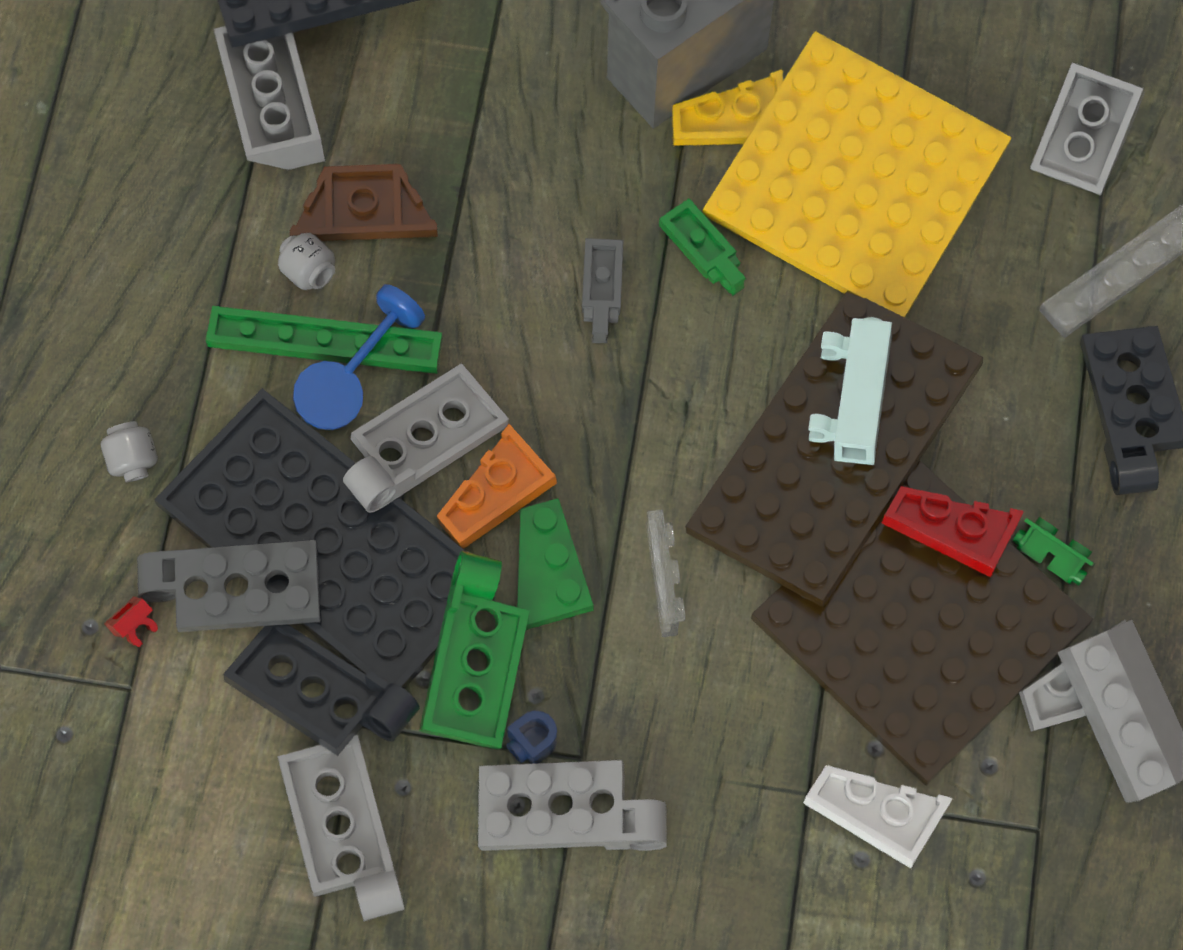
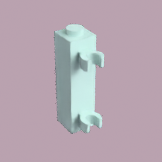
[809,317,892,465]

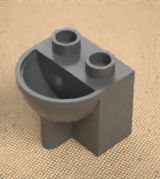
[599,0,774,129]

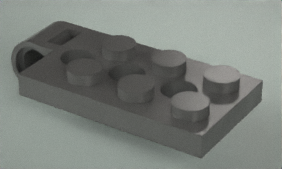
[137,540,321,632]

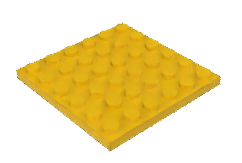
[702,31,1012,318]

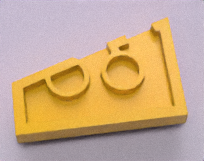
[672,69,783,146]

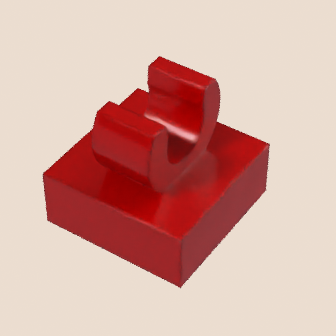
[104,596,158,647]

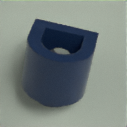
[506,711,557,764]

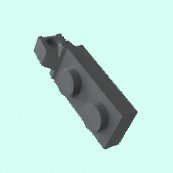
[582,238,623,343]

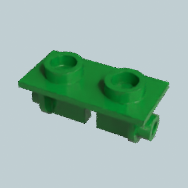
[1012,517,1096,586]

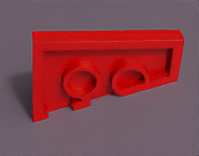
[882,486,1024,577]

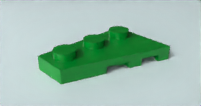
[517,498,594,630]

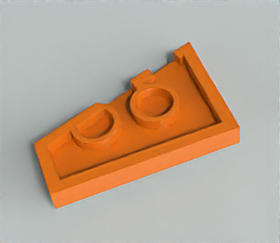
[437,424,557,549]

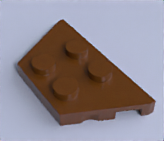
[290,164,438,241]

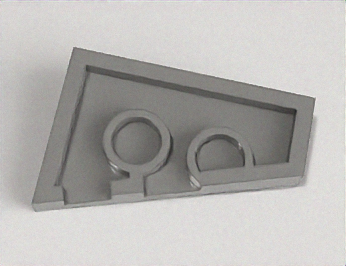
[1019,620,1126,731]

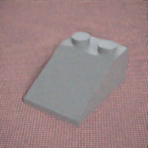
[1030,63,1145,195]

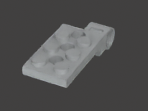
[343,363,509,513]
[278,735,405,921]
[478,760,667,851]

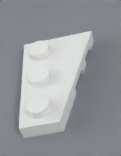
[804,765,953,868]

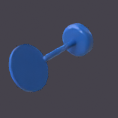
[293,284,425,430]

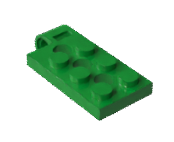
[419,551,530,750]

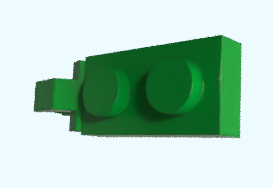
[659,198,746,296]

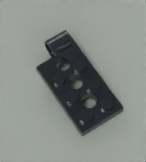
[1080,325,1183,495]
[223,624,420,756]

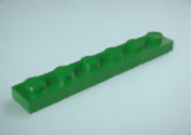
[206,306,443,374]

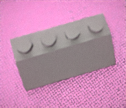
[214,26,325,170]
[1057,620,1183,803]

